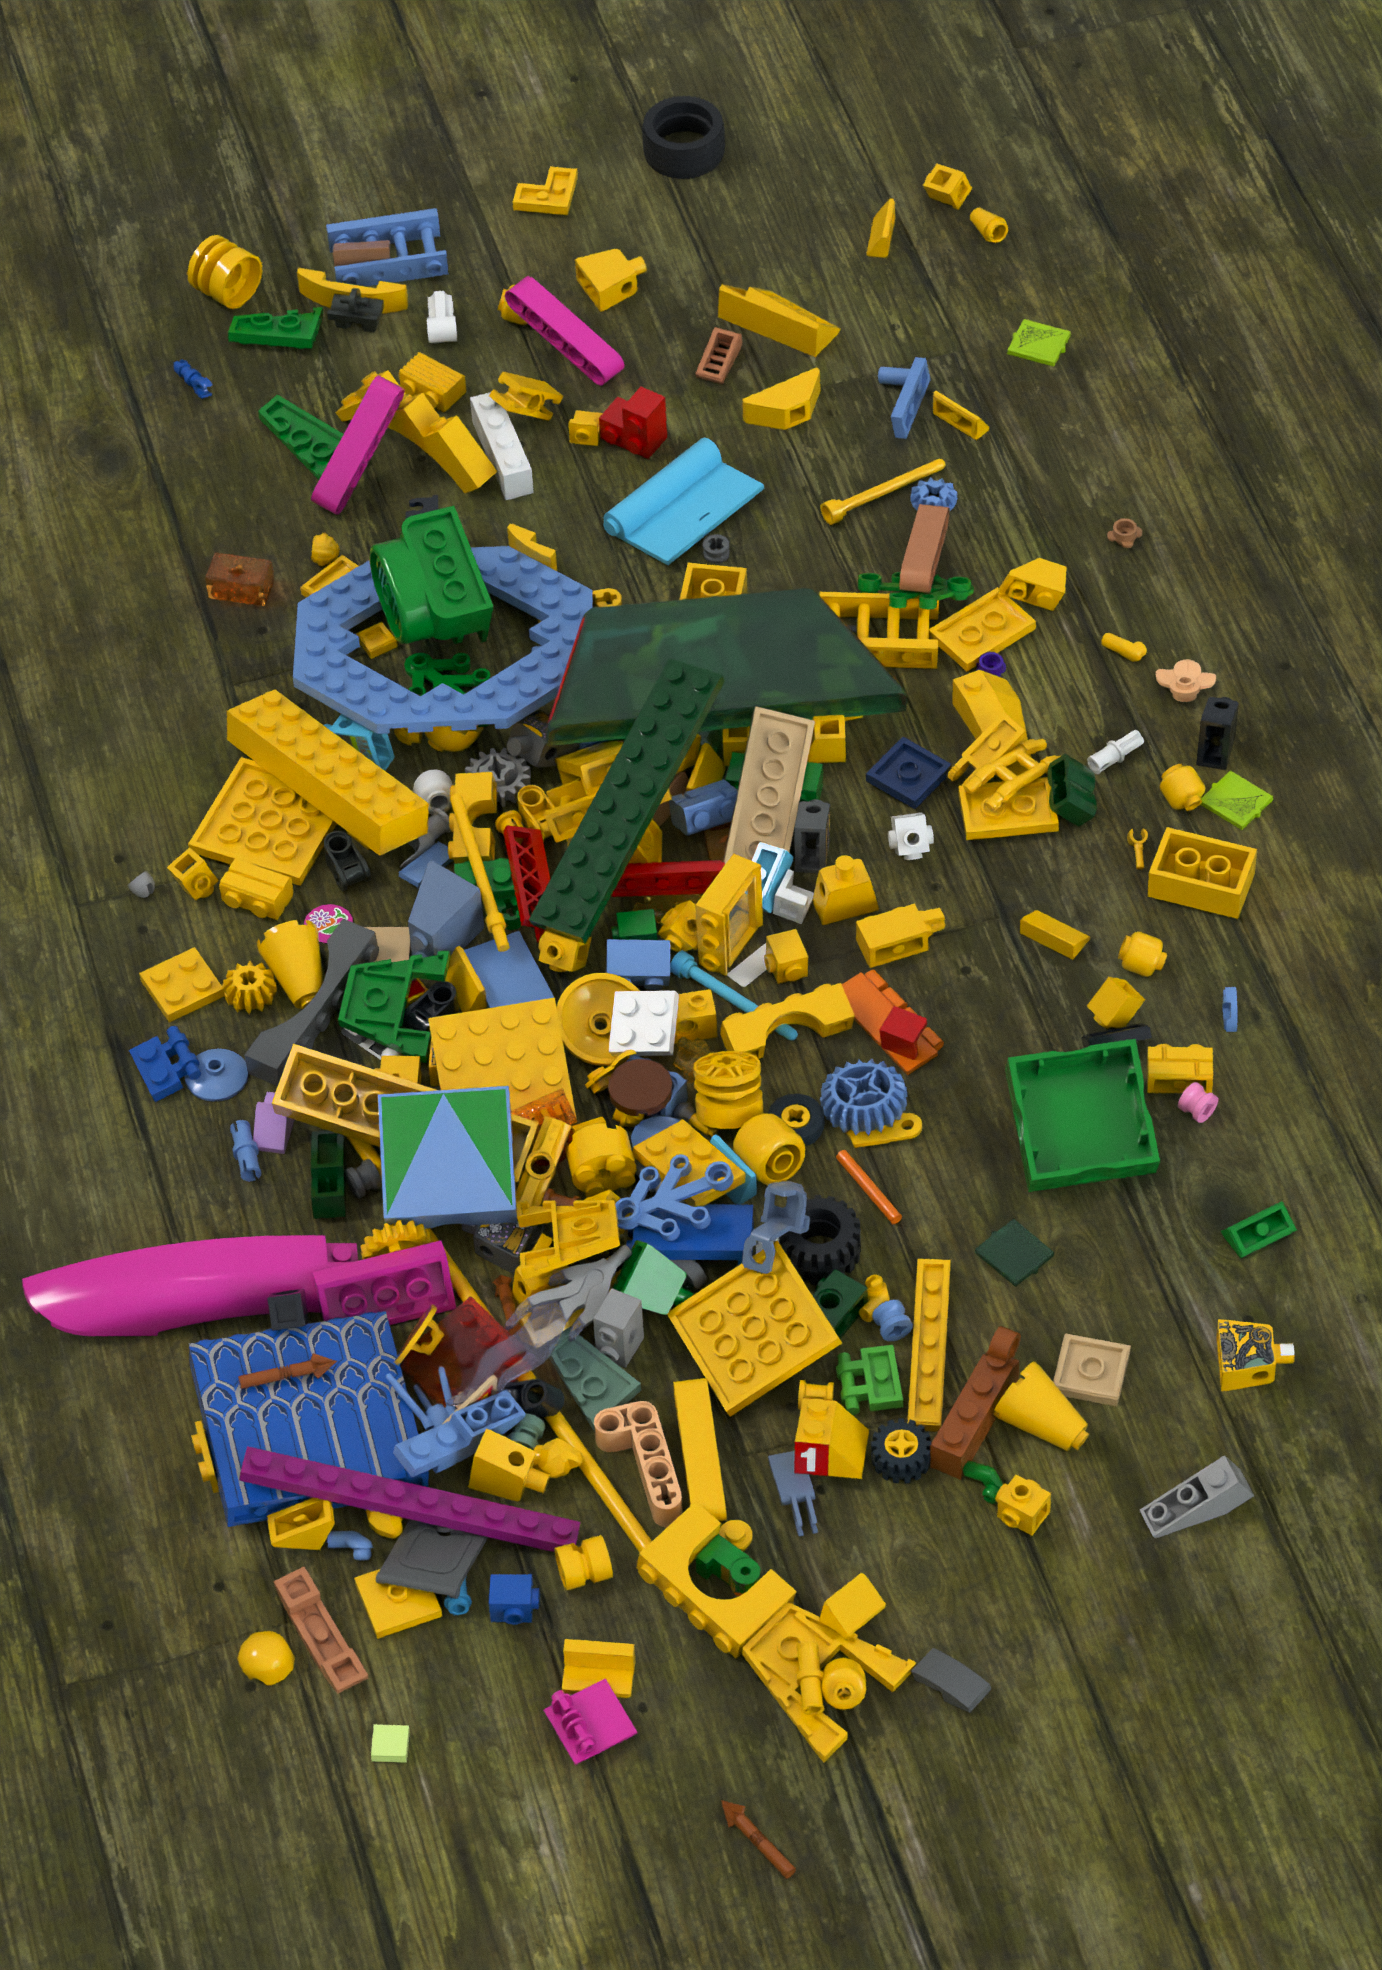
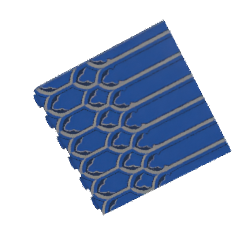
[189,1311,429,1527]

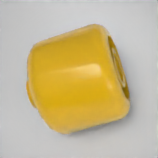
[733,1113,805,1185]

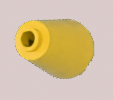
[257,920,323,1009]
[993,1362,1089,1451]

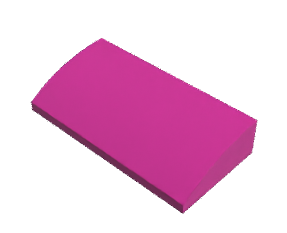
[312,1240,456,1325]

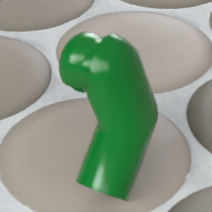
[963,1461,1003,1504]

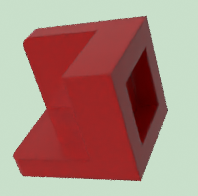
[879,1006,927,1060]

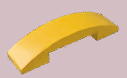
[297,268,409,314]

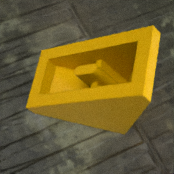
[267,1497,335,1550]

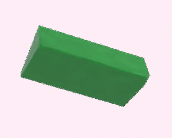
[1221,1201,1297,1258]

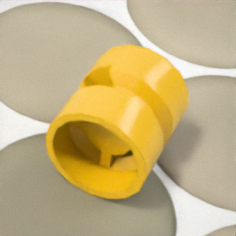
[554,1535,613,1591]

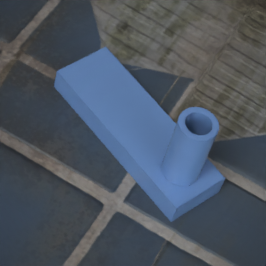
[878,357,931,439]

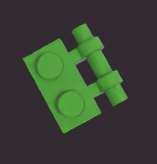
[836,1345,903,1415]

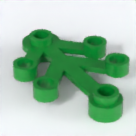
[858,572,974,609]
[404,653,491,728]

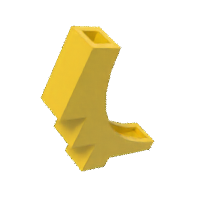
[335,370,498,493]

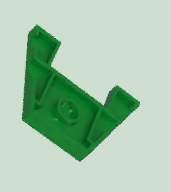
[338,951,451,1063]

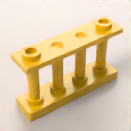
[817,592,939,669]
[544,778,672,843]

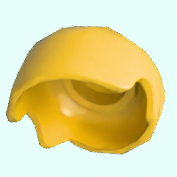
[237,1631,295,1686]

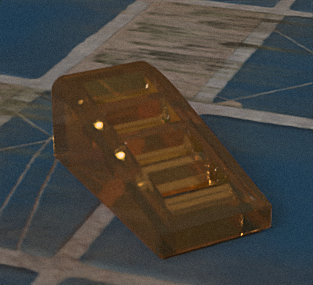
[511,1088,578,1128]

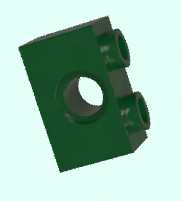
[813,1269,868,1339]

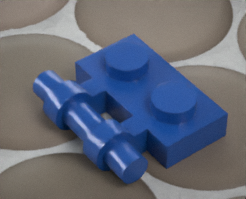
[129,1026,201,1102]

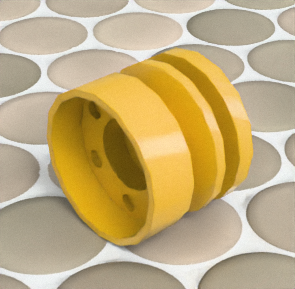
[187,235,262,309]
[693,1051,764,1129]

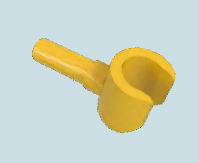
[1127,829,1148,870]

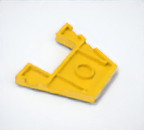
[516,1200,620,1280]

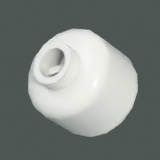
[413,769,453,815]

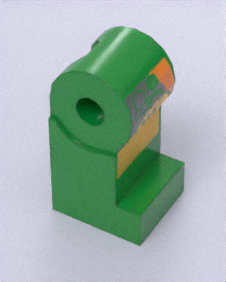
[696,1534,761,1597]

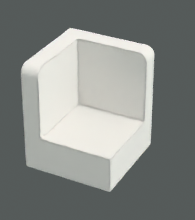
[773,869,814,924]

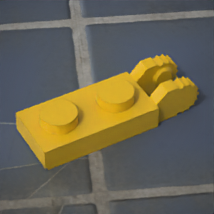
[947,712,1027,785]

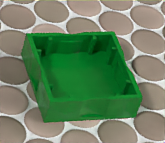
[1005,1039,1160,1192]

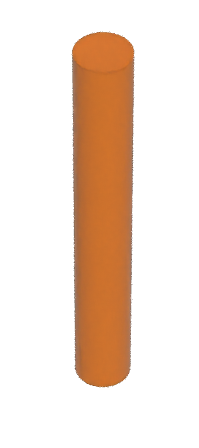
[836,1150,902,1224]

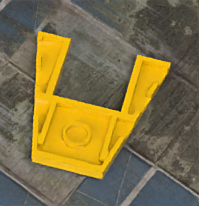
[742,1602,916,1762]

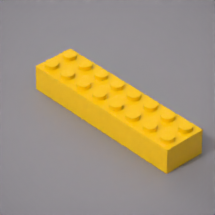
[227,689,429,856]
[272,1044,540,1190]

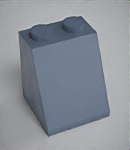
[408,860,484,957]

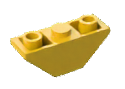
[742,367,820,430]

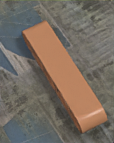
[899,504,949,593]

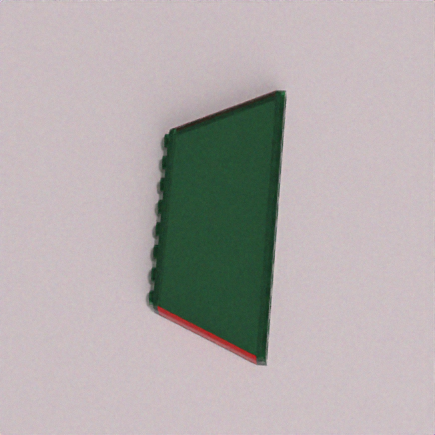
[545,588,908,746]

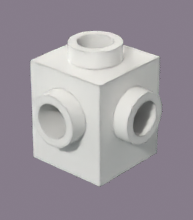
[888,813,934,860]

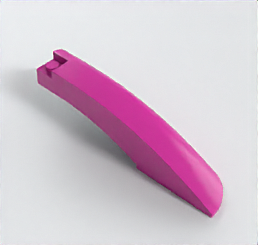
[22,1235,358,1336]

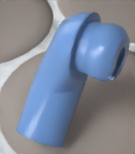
[328,1531,373,1560]

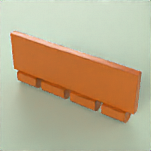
[842,969,944,1076]

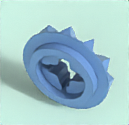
[910,477,957,511]

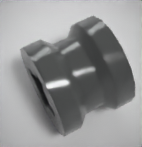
[344,1159,382,1199]

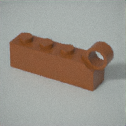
[930,1326,1021,1480]

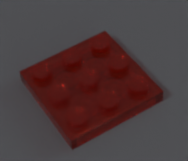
[400,1296,536,1409]

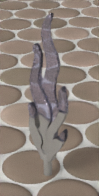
[447,1245,632,1406]

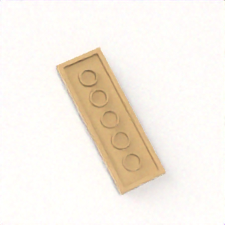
[723,707,815,864]

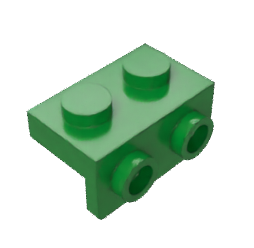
[454,858,516,900]

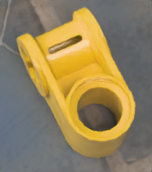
[517,785,556,843]

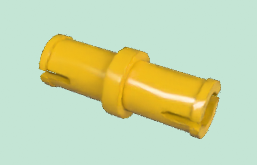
[796,1641,824,1715]

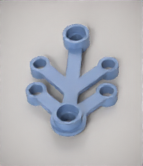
[615,1154,734,1241]

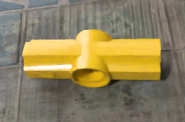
[516,1116,572,1206]

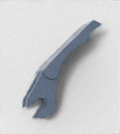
[768,1451,818,1537]

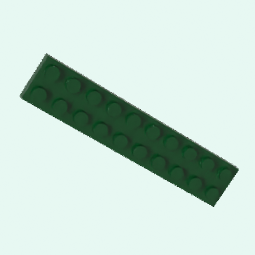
[529,658,725,944]

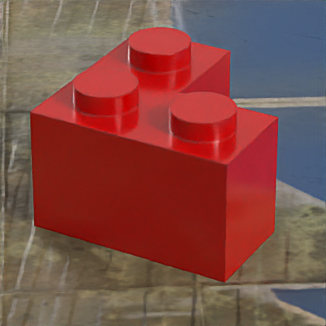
[599,387,667,459]

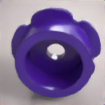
[977,652,1006,677]

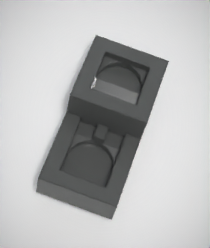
[911,1648,991,1713]

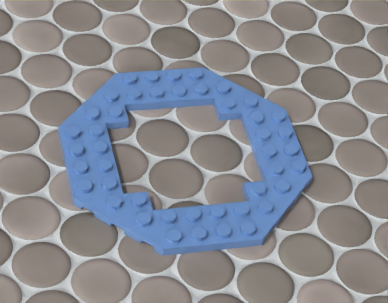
[293,546,594,734]

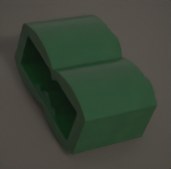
[1047,753,1097,827]

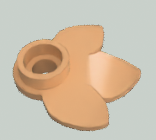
[1156,659,1216,702]

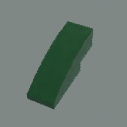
[310,1130,346,1219]

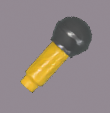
[674,1102,718,1137]

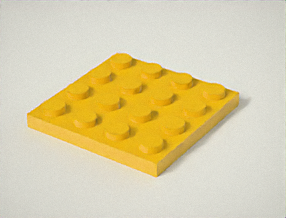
[188,757,337,886]
[428,997,577,1128]
[667,1241,842,1417]

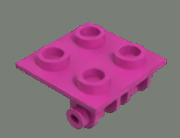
[543,1678,638,1765]

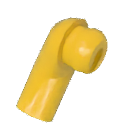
[1101,633,1147,662]
[859,1275,890,1322]

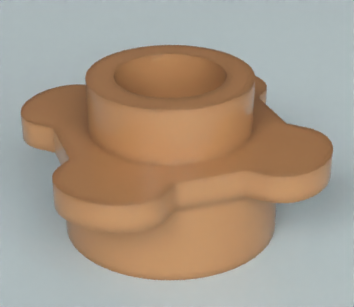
[1107,518,1142,548]

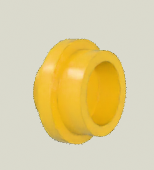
[719,1520,753,1551]

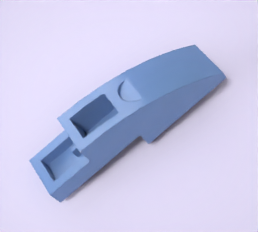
[393,1389,526,1477]

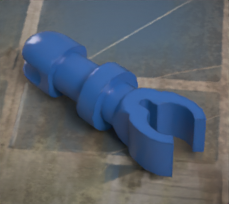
[173,359,213,399]

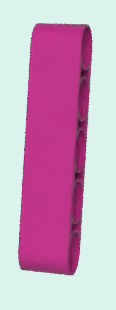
[505,276,624,386]
[311,375,405,515]

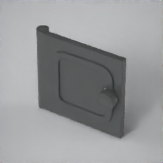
[376,1519,488,1599]

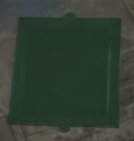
[975,1219,1054,1287]

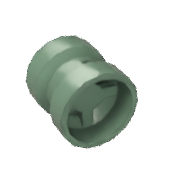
[507,1413,546,1450]

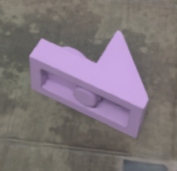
[253,1092,294,1154]

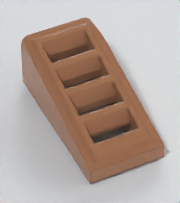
[695,327,743,385]

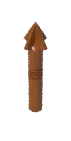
[493,1275,522,1336]
[238,1353,337,1389]
[721,1800,796,1879]

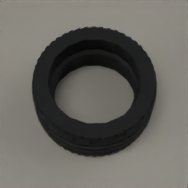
[642,96,725,179]

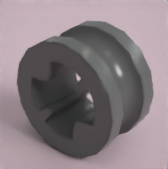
[703,534,730,564]

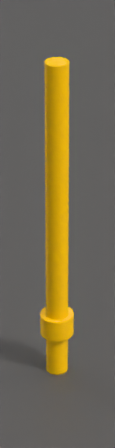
[450,794,510,952]

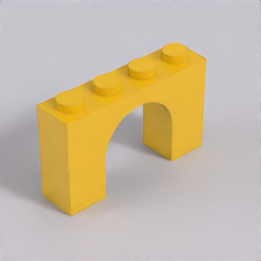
[636,1501,797,1659]

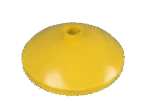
[557,973,640,1066]

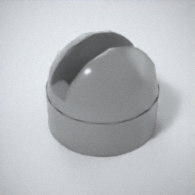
[128,871,155,898]

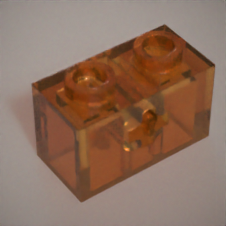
[205,552,275,606]

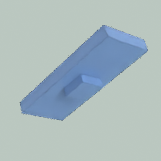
[399,841,453,887]

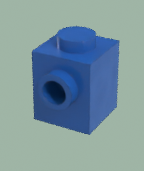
[489,1574,540,1625]

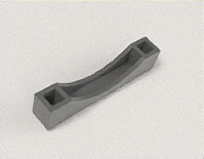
[244,919,379,1086]

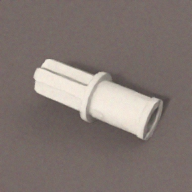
[1087,730,1144,774]

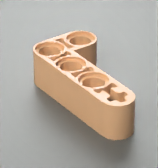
[594,1401,683,1528]

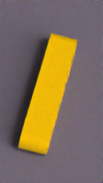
[673,1378,727,1521]

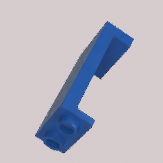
[626,1204,754,1266]

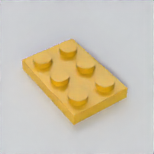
[929,587,1036,672]
[958,777,1059,840]
[633,1119,746,1207]

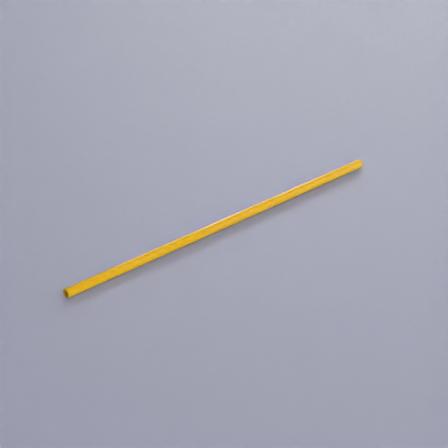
[346,1136,652,1553]

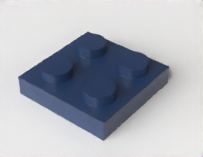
[866,737,952,809]

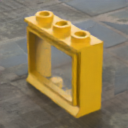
[696,853,763,976]

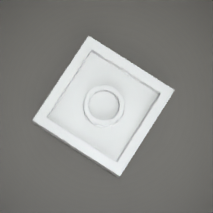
[609,991,679,1056]

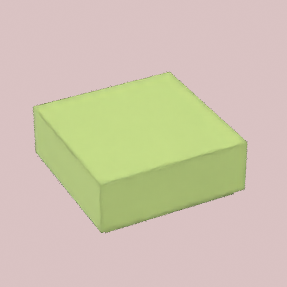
[371,1725,410,1762]

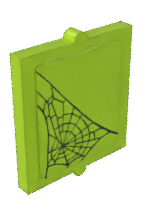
[1007,319,1071,367]
[1200,770,1273,830]

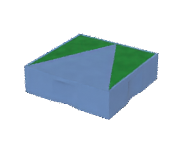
[378,1086,518,1229]

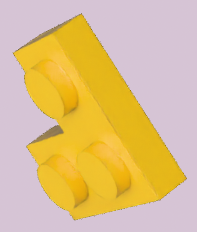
[513,167,578,215]

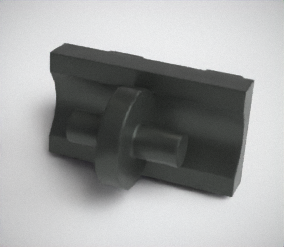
[327,288,384,332]

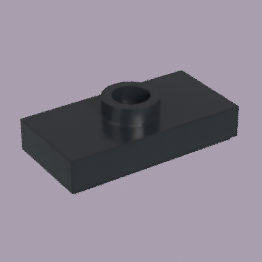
[1081,1023,1152,1048]

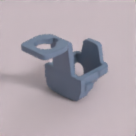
[742,1181,810,1274]

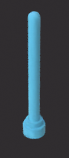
[670,950,798,1041]

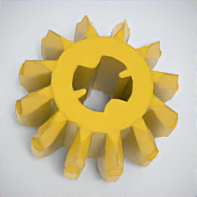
[222,961,277,1015]

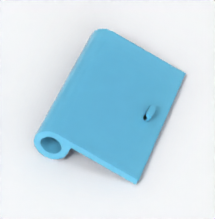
[603,437,765,565]

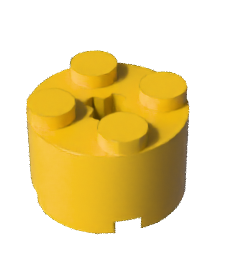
[565,1123,636,1197]

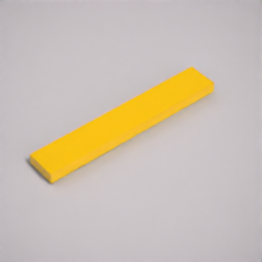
[908,1259,951,1432]

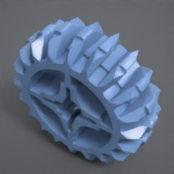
[820,1059,907,1136]

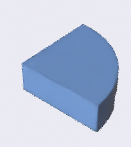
[1222,987,1237,1032]

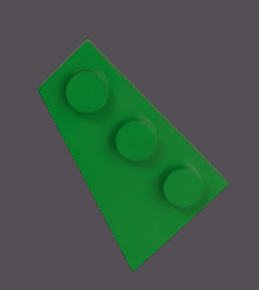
[228,307,323,349]

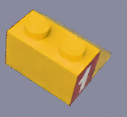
[794,1398,869,1479]

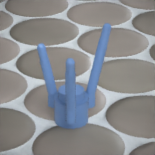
[386,1366,457,1430]

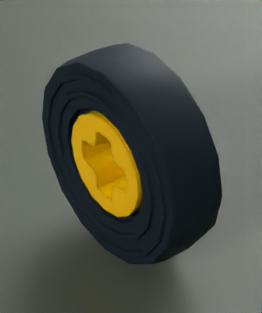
[768,1094,825,1147]

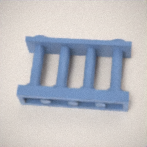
[326,208,448,287]

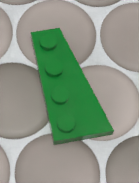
[258,395,344,480]

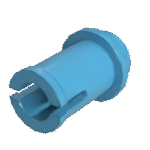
[444,1576,472,1615]

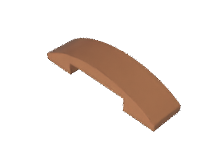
[274,1567,368,1694]

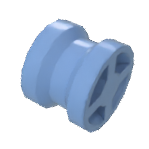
[872,1300,913,1341]

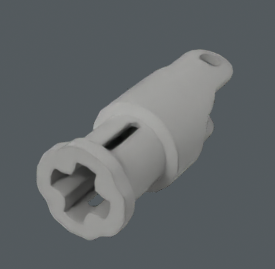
[400,808,451,868]

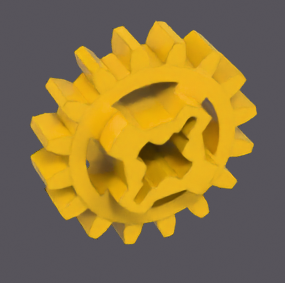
[360,1220,432,1259]

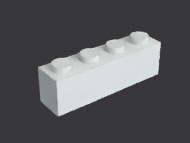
[470,392,534,500]

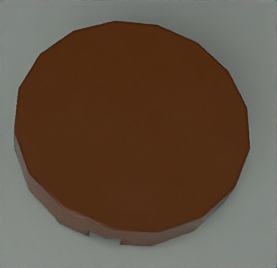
[608,1059,673,1117]

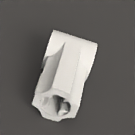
[427,291,457,343]

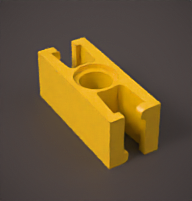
[489,371,564,421]

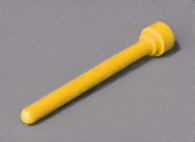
[821,459,946,525]

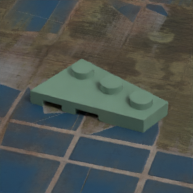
[546,1327,641,1432]

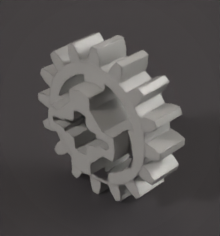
[465,748,531,807]

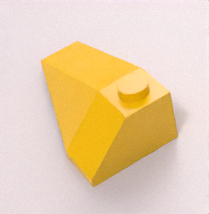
[952,670,1031,776]

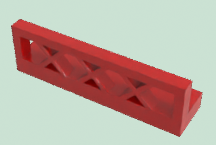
[503,825,551,943]
[611,860,725,897]

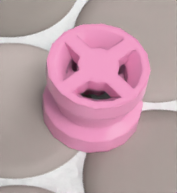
[1178,1082,1218,1123]

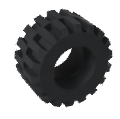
[778,1195,861,1285]

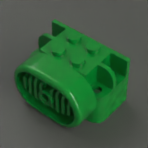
[369,505,494,644]

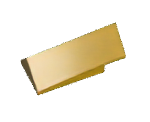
[718,284,841,357]

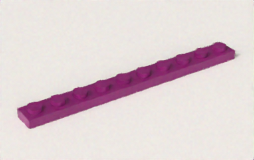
[239,1446,581,1552]

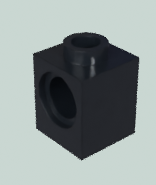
[267,1288,309,1331]

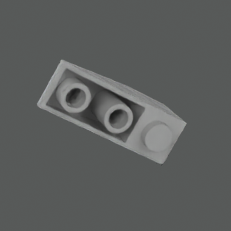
[1140,1455,1254,1538]

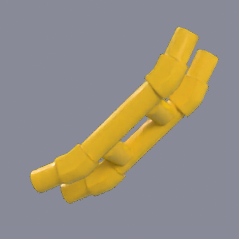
[963,739,1062,812]

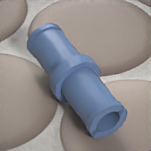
[230,1120,261,1182]

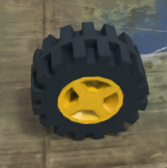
[871,1418,932,1484]

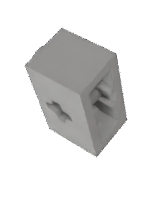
[593,1288,644,1368]

